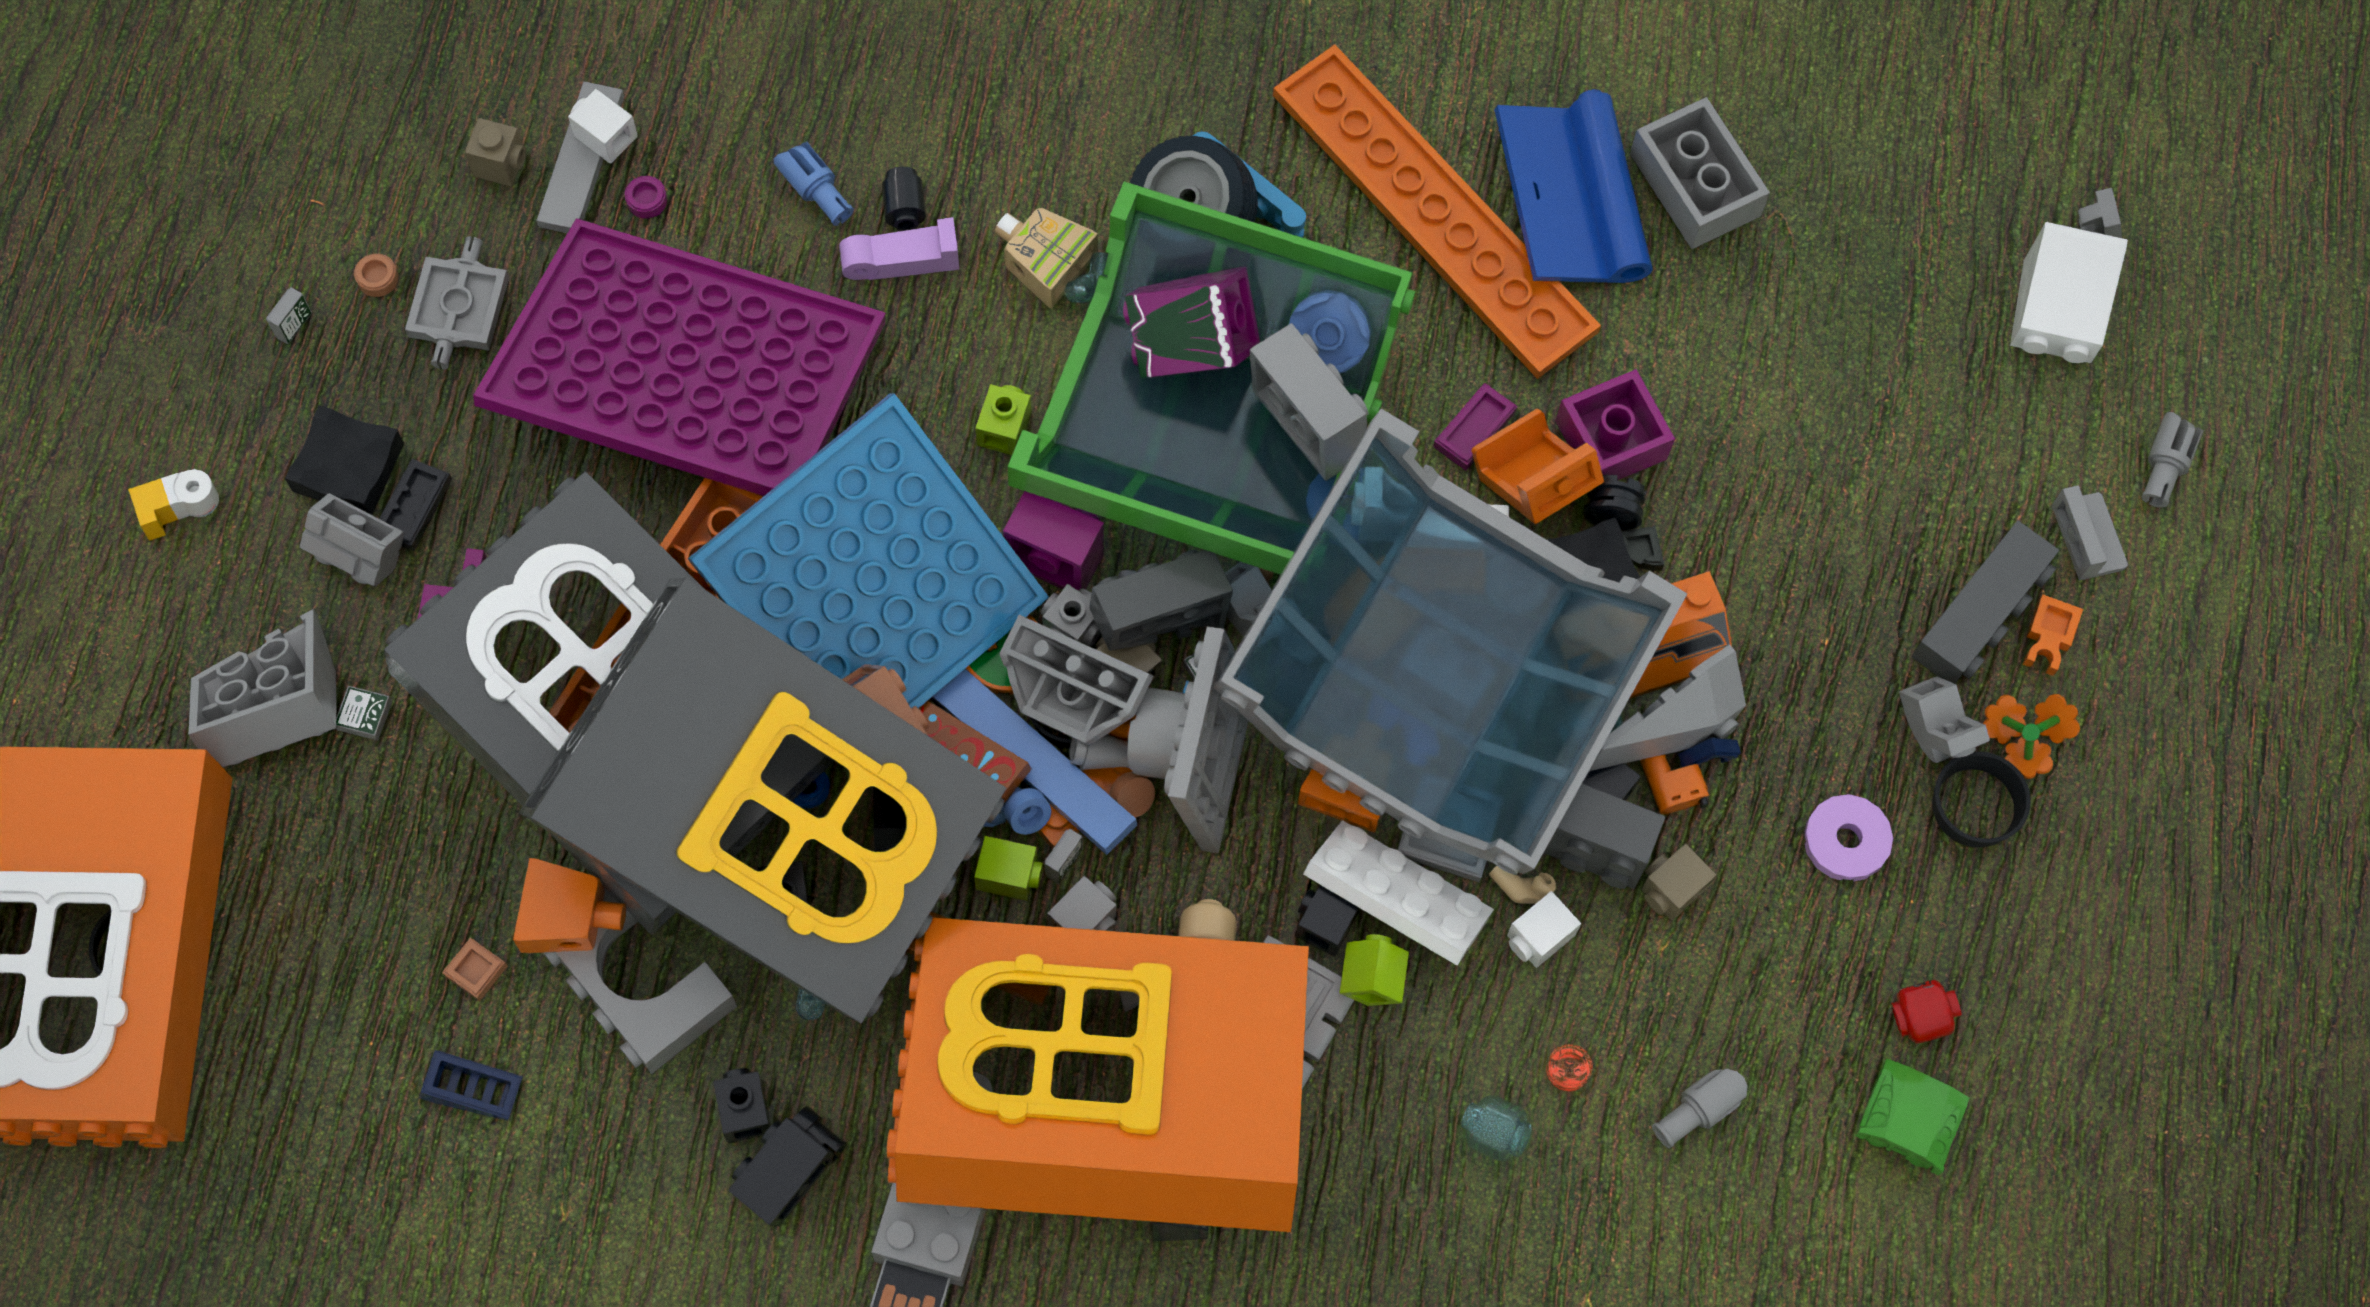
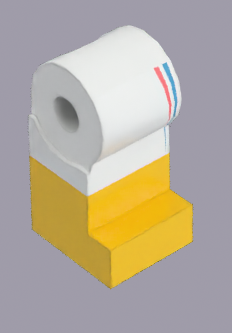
[128,469,219,541]

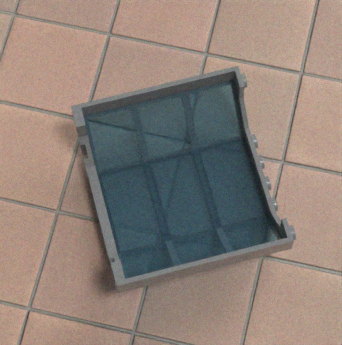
[1214,409,1687,875]

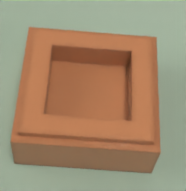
[442,937,508,1002]

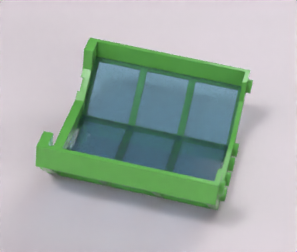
[1008,181,1416,582]

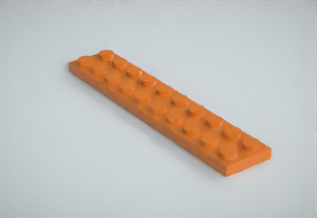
[1273,44,1601,379]

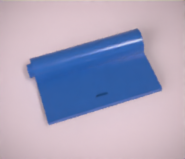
[1494,89,1653,283]

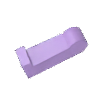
[839,217,959,280]

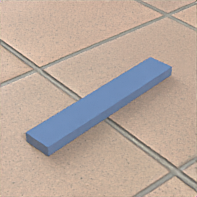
[930,669,1138,855]

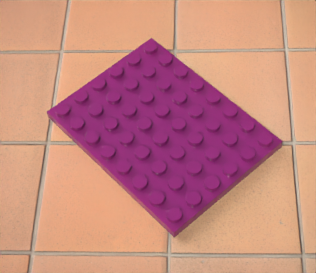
[473,218,886,496]

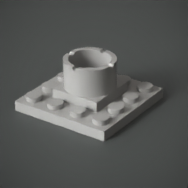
[1127,627,1255,854]

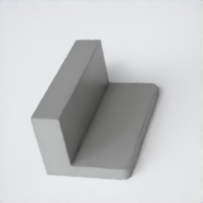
[2051,485,2128,581]

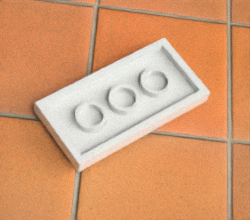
[1303,820,1494,965]

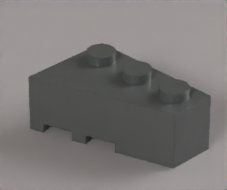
[1089,550,1233,651]

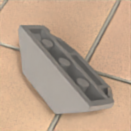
[999,615,1154,746]

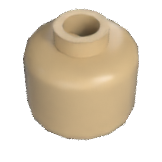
[1178,899,1237,941]

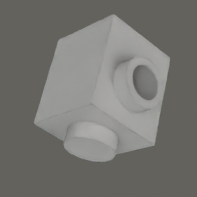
[1047,876,1117,931]

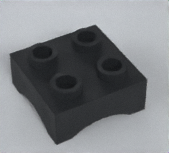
[285,405,404,515]
[1547,517,1640,619]

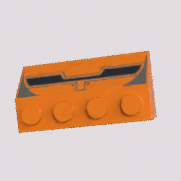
[1545,571,1732,716]

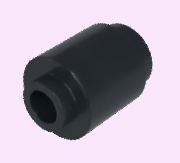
[882,166,926,231]

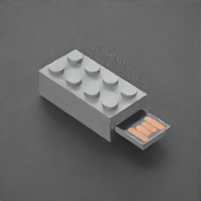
[870,1072,993,1307]

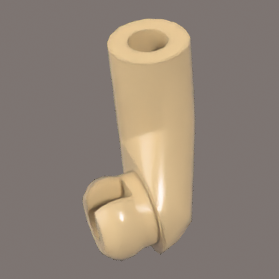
[1489,866,1556,904]

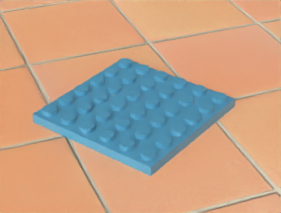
[688,393,1049,708]

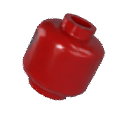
[1891,980,1962,1043]

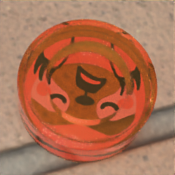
[1546,1044,1593,1091]

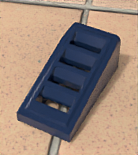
[419,1050,523,1121]

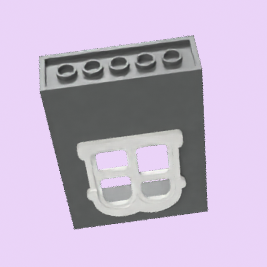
[384,471,835,935]

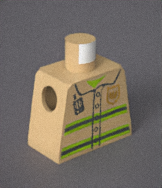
[995,208,1098,309]

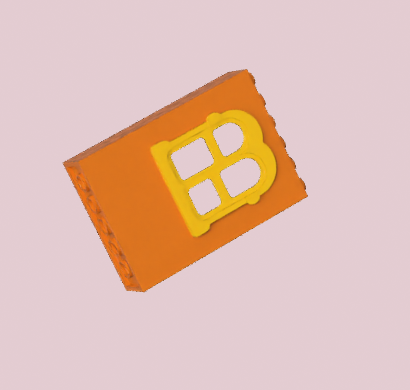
[887,917,1309,1232]

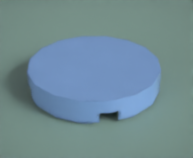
[1288,290,1372,373]

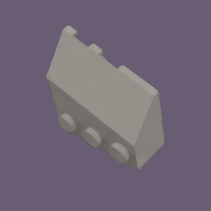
[188,609,336,767]

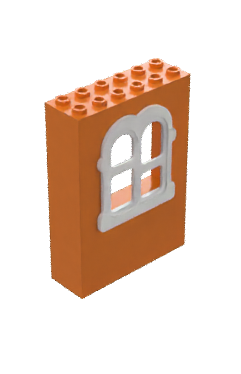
[0,747,233,1148]

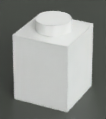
[568,89,638,164]
[1507,891,1581,968]

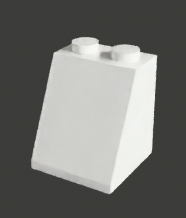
[2010,222,2128,363]

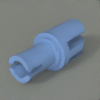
[774,141,854,226]

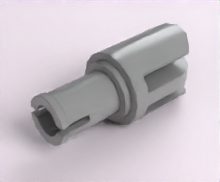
[2142,412,2204,508]
[1652,1069,1747,1149]

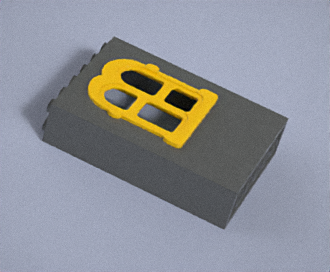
[519,577,1007,1024]

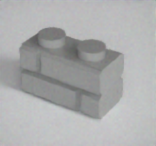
[299,493,405,587]

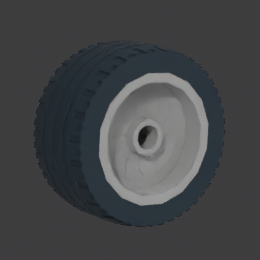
[1130,136,1258,264]

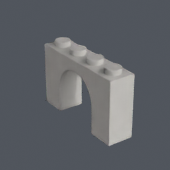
[543,889,737,1074]

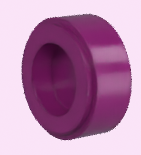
[625,176,667,219]

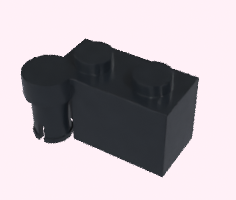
[728,1106,847,1227]

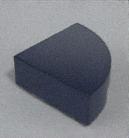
[1678,738,1741,768]

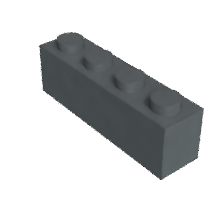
[1911,520,2060,684]

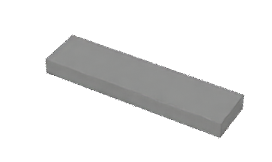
[537,81,624,233]

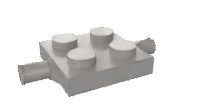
[405,236,509,370]

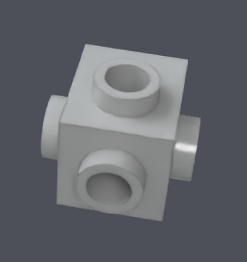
[1041,584,1101,647]

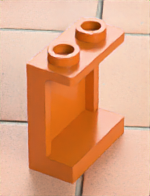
[1471,409,1604,525]

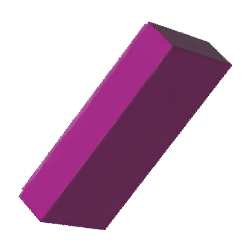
[1433,383,1518,471]

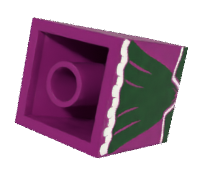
[1123,266,1260,378]

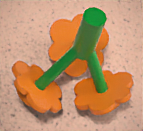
[1983,694,2080,779]

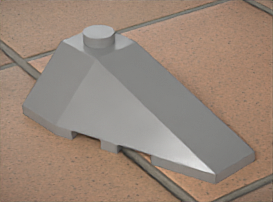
[1589,644,1746,771]

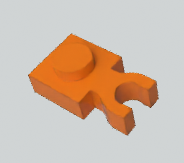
[2023,594,2083,676]

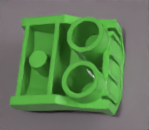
[1855,1059,1970,1176]

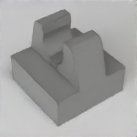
[2078,188,2122,238]

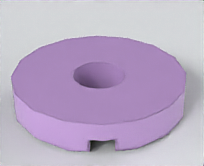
[1804,794,1893,881]

